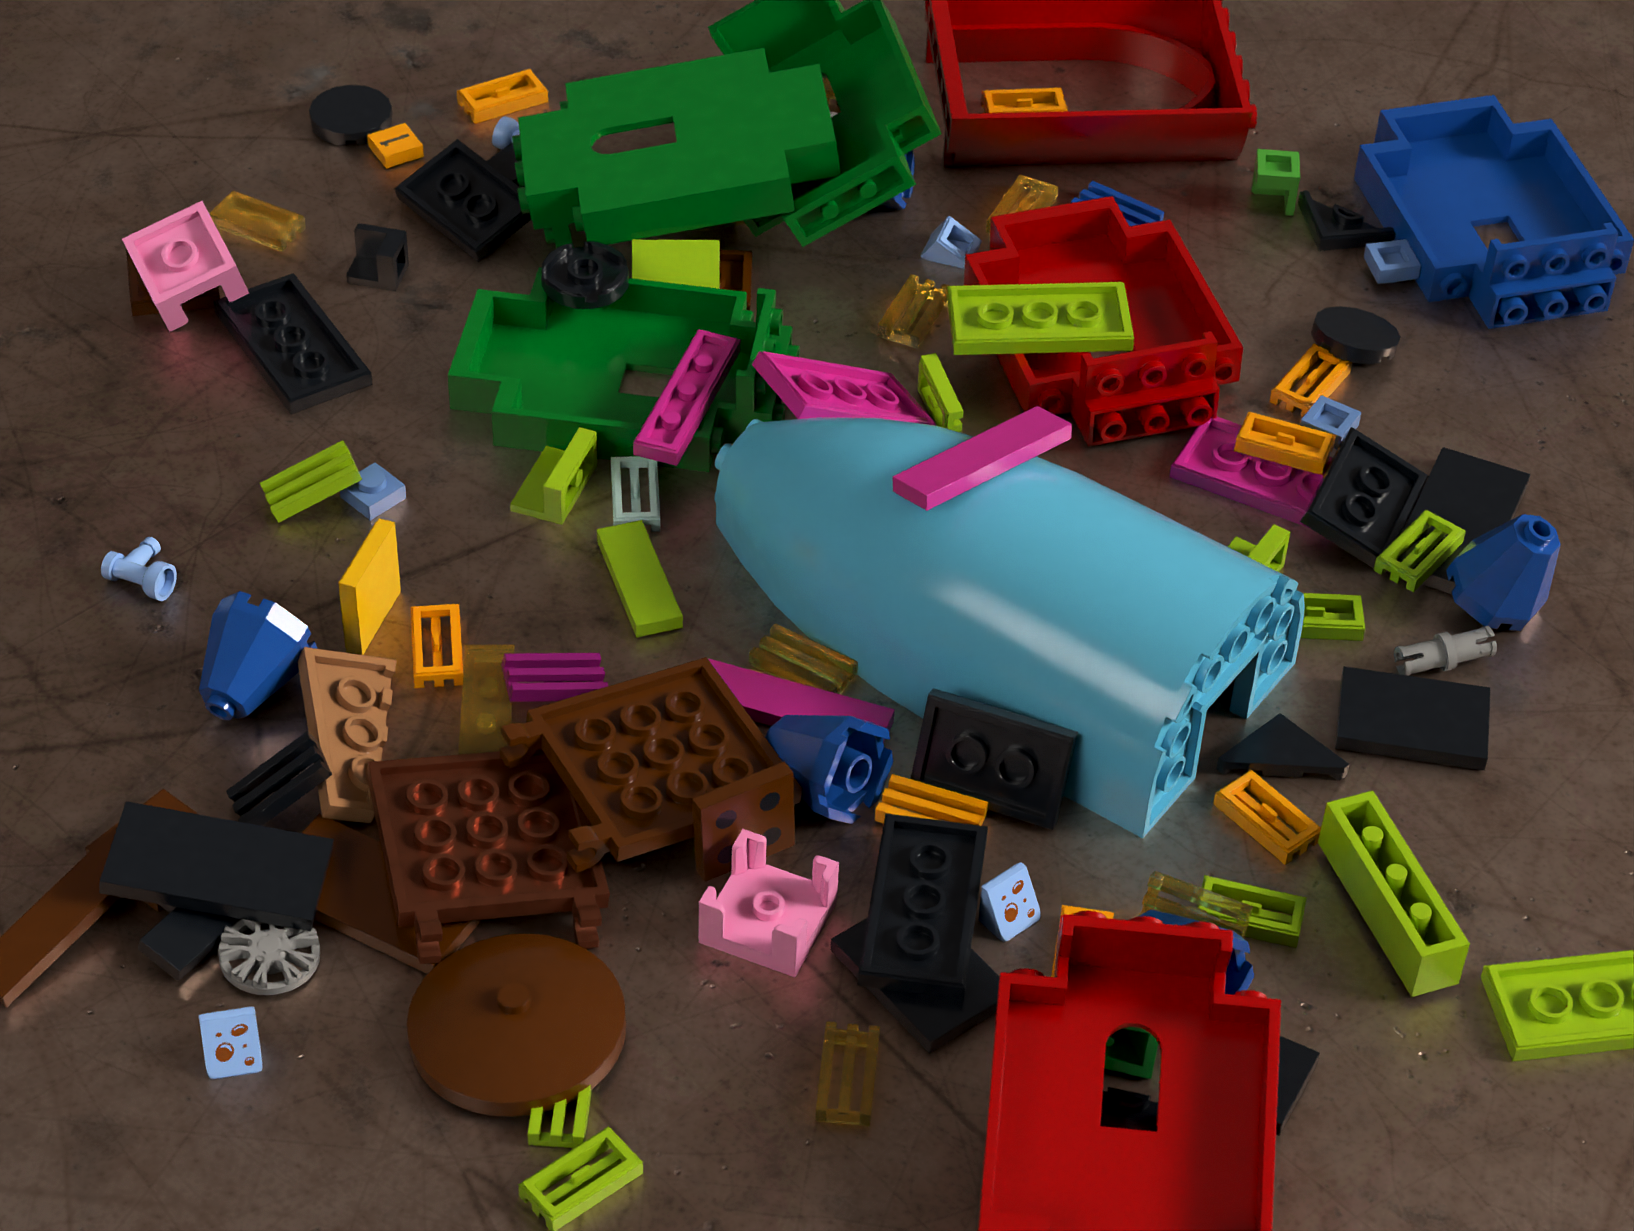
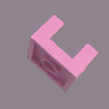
[122,201,249,332]
[698,829,839,977]

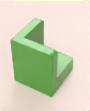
[1251,149,1300,216]

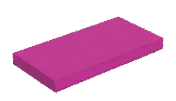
[752,351,937,426]
[1170,417,1333,529]

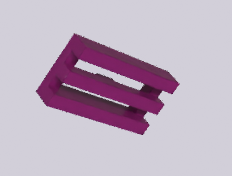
[501,653,608,702]

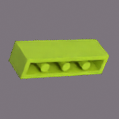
[1318,790,1470,997]

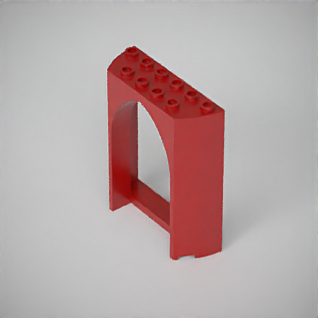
[925,0,1257,167]

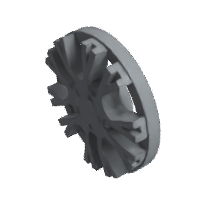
[219,919,320,995]

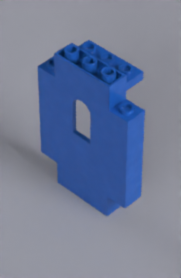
[1354,95,1634,329]

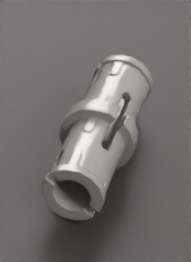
[1394,626,1497,676]

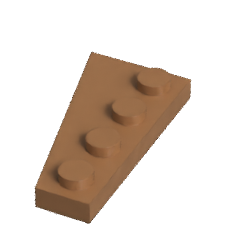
[298,647,397,823]

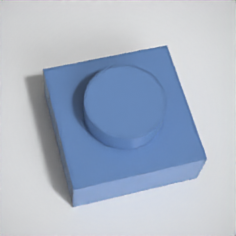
[1364,239,1421,284]
[1300,395,1361,449]
[340,462,406,521]

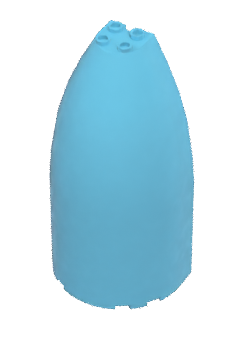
[714,417,1305,839]

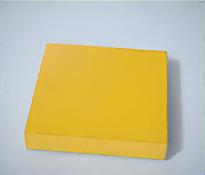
[338,518,401,655]

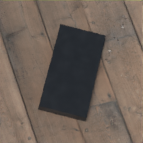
[213,273,373,414]
[1386,447,1531,594]
[99,801,334,931]
[857,814,988,1000]

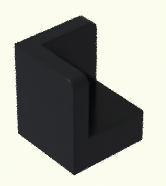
[346,223,409,292]

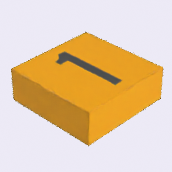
[367,123,424,169]

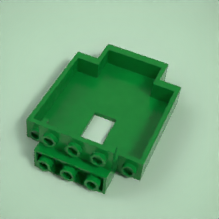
[708,0,942,247]
[512,48,841,249]
[448,267,800,472]

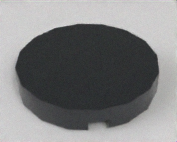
[309,85,392,145]
[542,241,629,309]
[1311,306,1400,365]

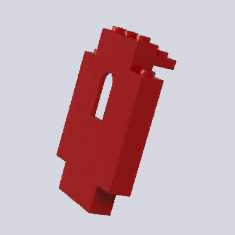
[964,196,1243,447]
[978,911,1281,1231]

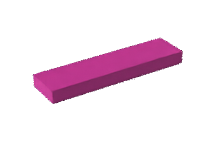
[633,329,741,466]
[892,406,1072,511]
[708,659,895,743]

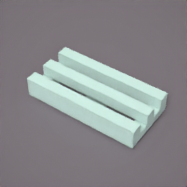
[611,456,661,532]

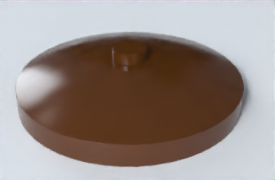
[407,934,626,1117]

